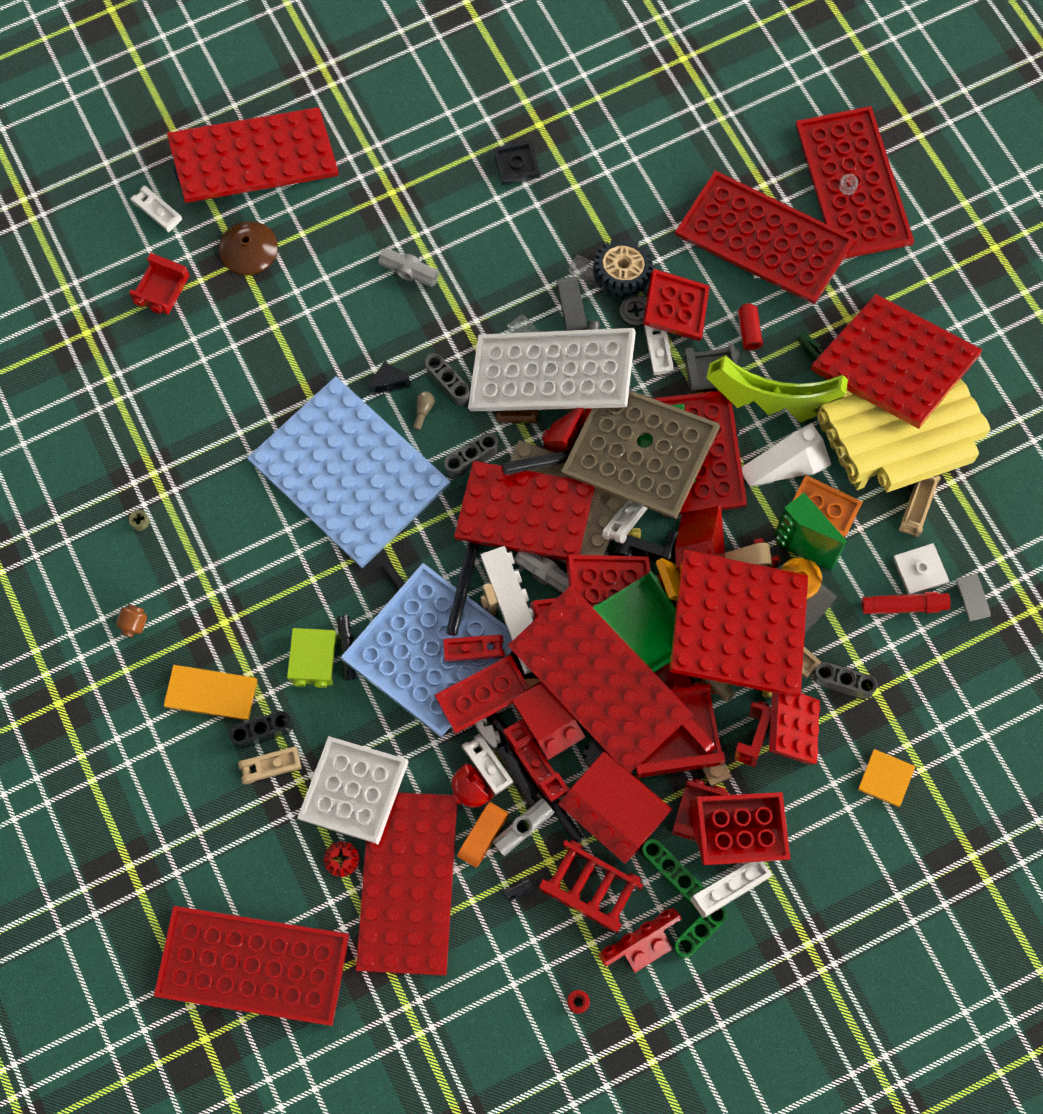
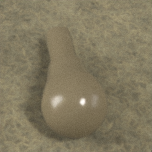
[413,391,435,430]

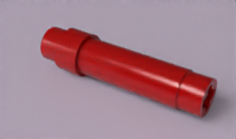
[861,592,950,614]

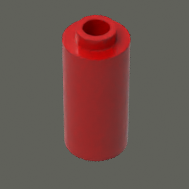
[737,303,763,351]

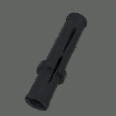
[336,615,357,681]
[496,744,540,808]

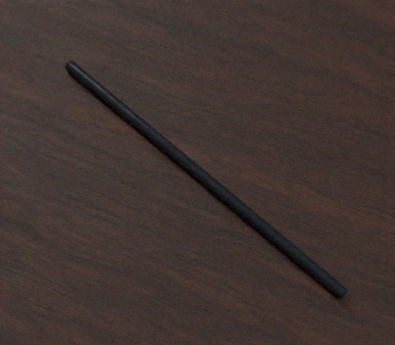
[382,562,584,843]

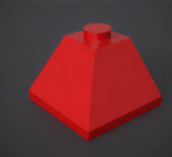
[542,408,584,453]

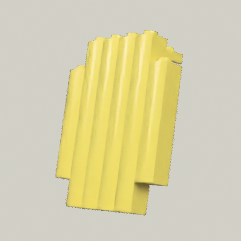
[817,379,991,493]

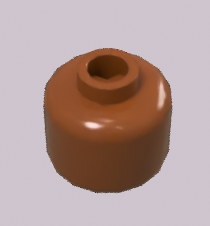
[116,604,147,637]

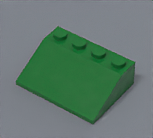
[774,493,847,570]

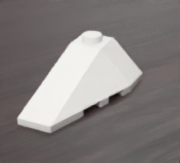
[742,423,831,487]

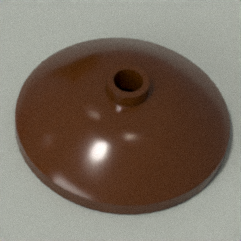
[219,221,278,275]

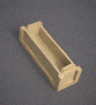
[898,476,941,537]

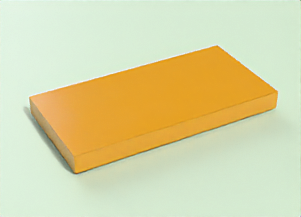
[164,665,258,721]

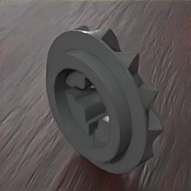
[620,296,647,327]

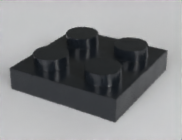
[494,140,540,185]

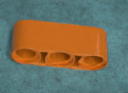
[457,802,509,868]

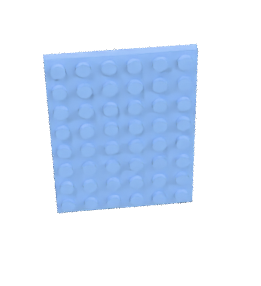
[247,376,450,568]

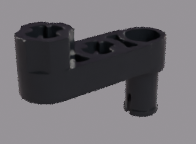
[613,531,678,563]

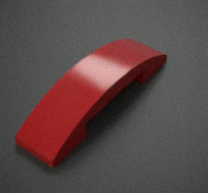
[503,719,570,802]

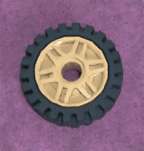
[593,239,653,298]

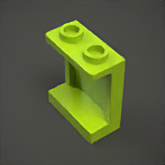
[287,628,337,688]

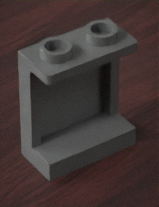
[684,343,740,394]

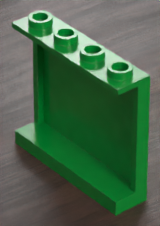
[593,571,676,672]

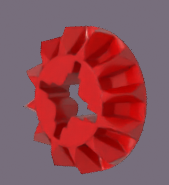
[323,841,359,877]

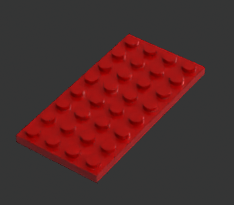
[795,106,914,259]
[167,107,339,203]
[675,170,855,305]
[508,585,693,773]
[356,793,458,976]
[154,906,350,1026]

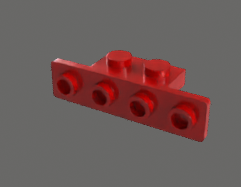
[598,908,682,973]

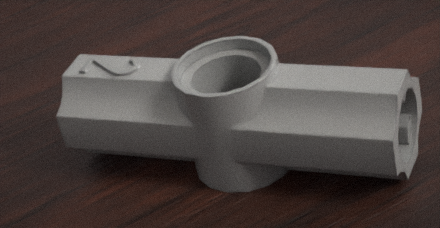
[378,248,439,287]
[514,551,569,593]
[492,798,555,857]

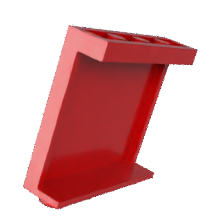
[635,682,725,778]

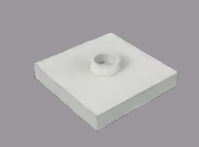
[893,543,949,594]

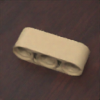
[725,543,772,567]

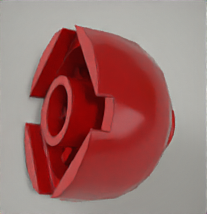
[452,763,494,808]

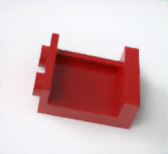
[129,253,190,315]
[734,701,771,767]
[672,779,730,842]

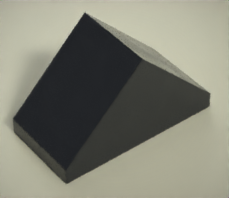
[369,361,411,395]

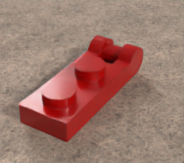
[443,635,505,662]

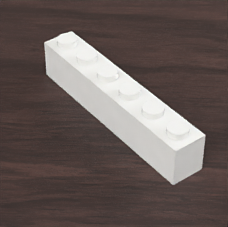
[481,546,535,674]

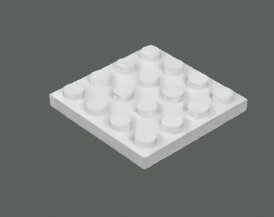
[298,736,409,844]

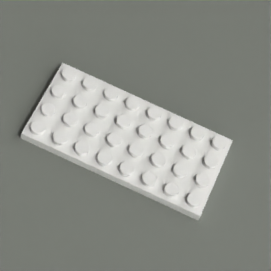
[468,328,635,411]

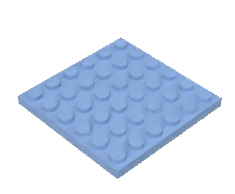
[341,563,513,737]

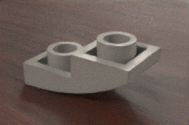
[956,574,991,621]
[475,718,501,751]

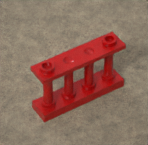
[539,840,644,934]

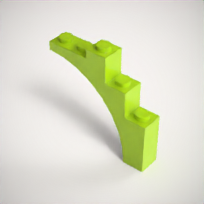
[706,355,848,423]

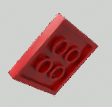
[643,269,710,341]
[769,693,820,765]

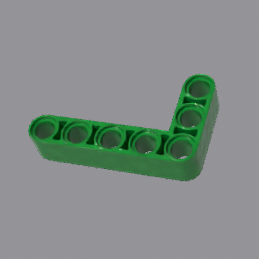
[642,839,727,959]

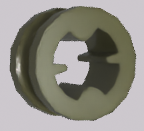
[129,510,150,531]

